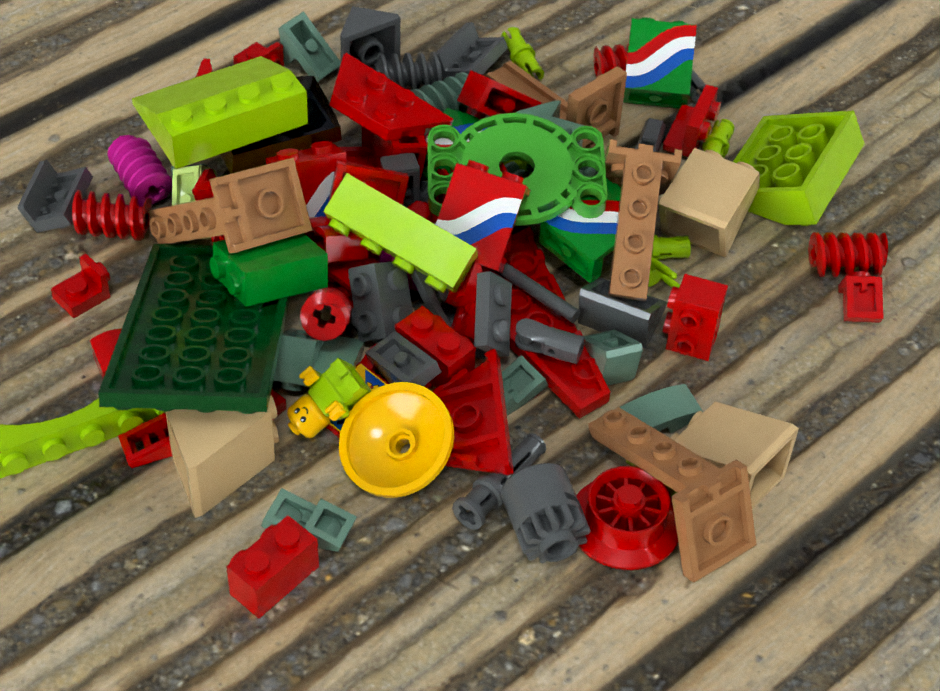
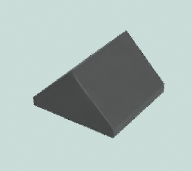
[340,6,401,69]
[578,278,668,349]

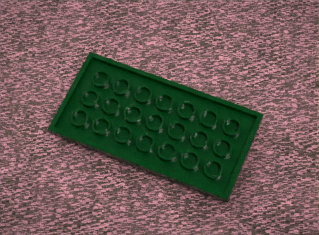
[98,244,290,414]

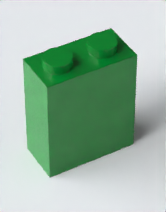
[209,233,328,307]

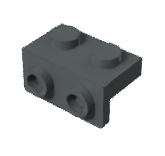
[436,22,508,80]
[18,160,93,233]
[348,261,413,342]
[473,271,512,359]

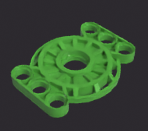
[428,113,608,226]

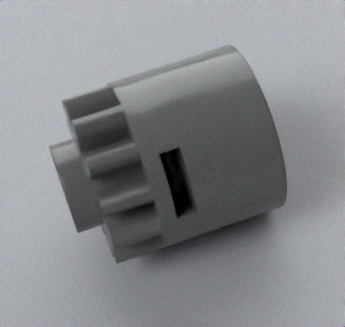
[501,463,591,563]

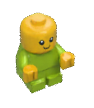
[287,358,372,438]

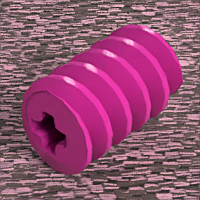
[107,135,172,206]

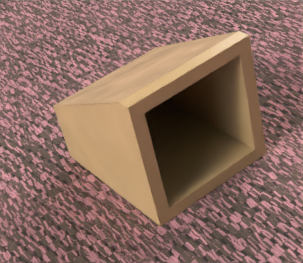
[658,148,760,258]
[165,395,279,518]
[670,402,799,509]

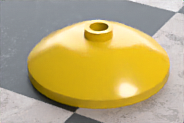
[339,382,454,498]

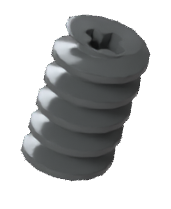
[374,52,442,89]

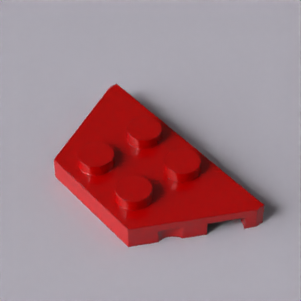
[329,53,453,141]
[432,349,514,475]

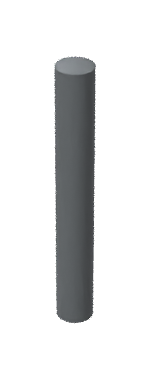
[492,262,581,323]

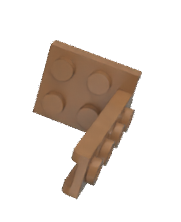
[484,61,627,149]
[605,139,682,301]
[149,158,312,253]
[588,407,756,582]

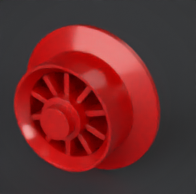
[576,466,678,570]

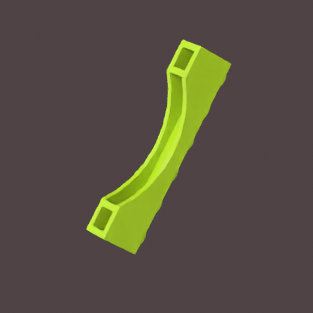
[0,398,165,479]

